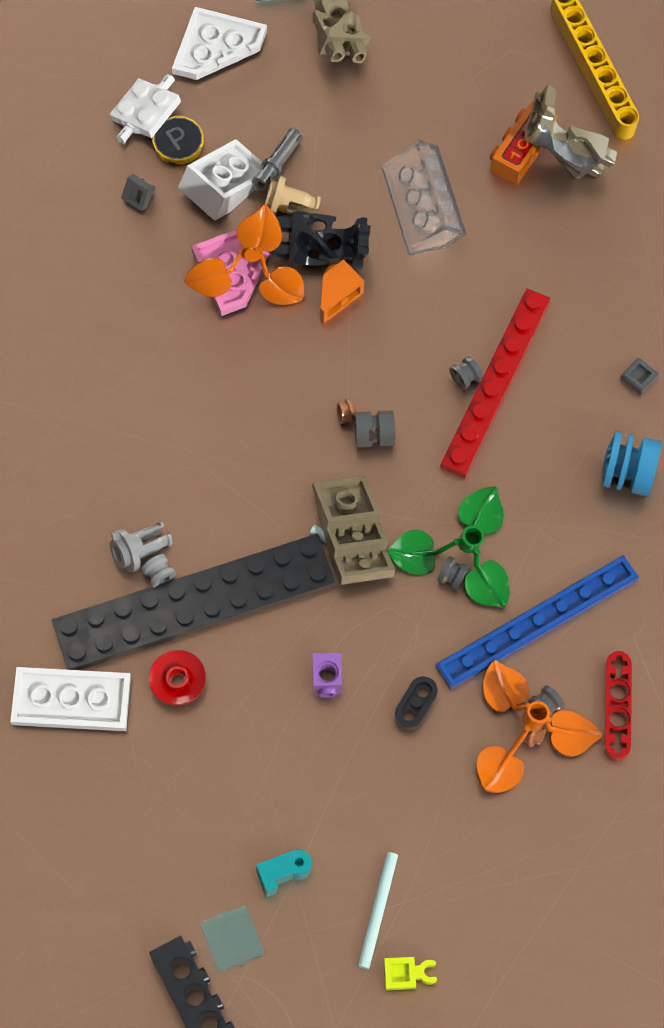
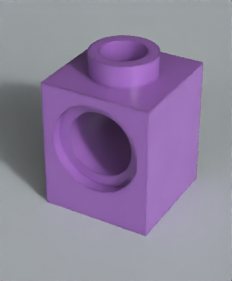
[312,652,342,698]

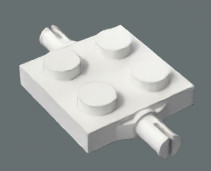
[109,74,181,144]

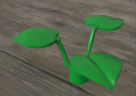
[388,486,510,608]

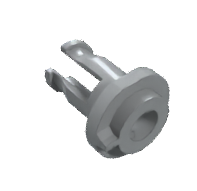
[109,521,173,572]

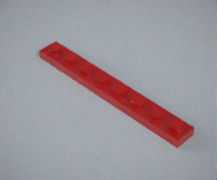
[440,288,551,478]

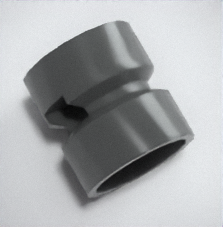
[355,410,395,448]

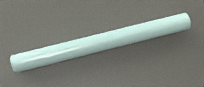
[358,852,398,970]

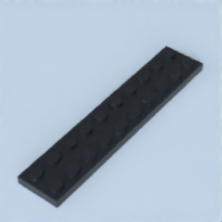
[51,533,336,670]

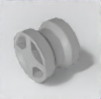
[141,554,177,588]

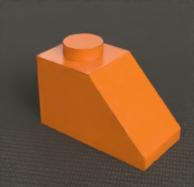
[320,259,364,324]

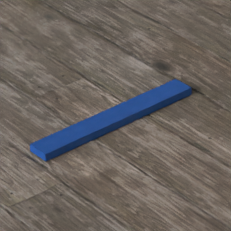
[435,555,639,690]

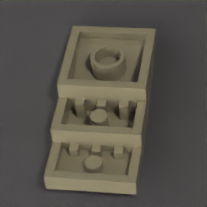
[312,476,395,585]

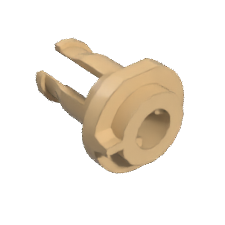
[264,176,321,215]

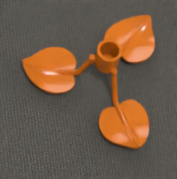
[184,204,305,305]
[476,660,602,793]

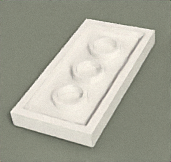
[10,667,131,731]

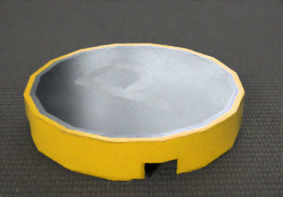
[153,116,204,165]

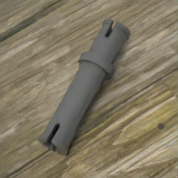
[252,128,303,191]

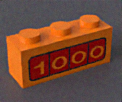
[489,101,558,185]

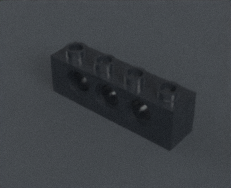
[149,935,235,1028]

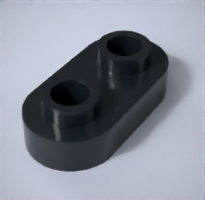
[395,676,438,731]

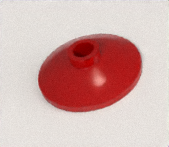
[149,650,206,706]

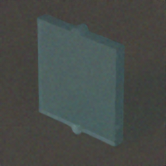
[200,905,265,972]

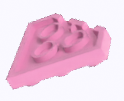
[191,230,272,316]

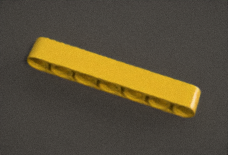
[550,0,639,140]

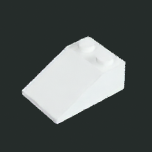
[178,139,262,221]

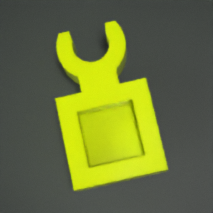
[384,957,437,990]

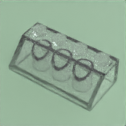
[381,139,467,255]

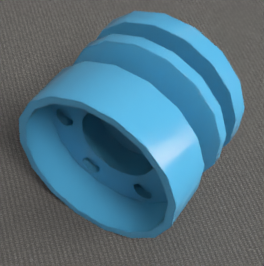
[602,431,662,497]

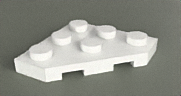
[172,7,267,80]

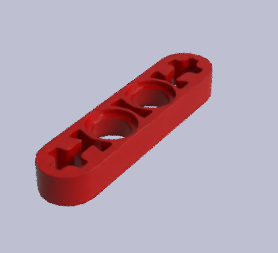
[603,651,632,761]

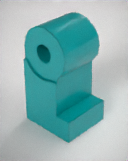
[256,849,312,898]

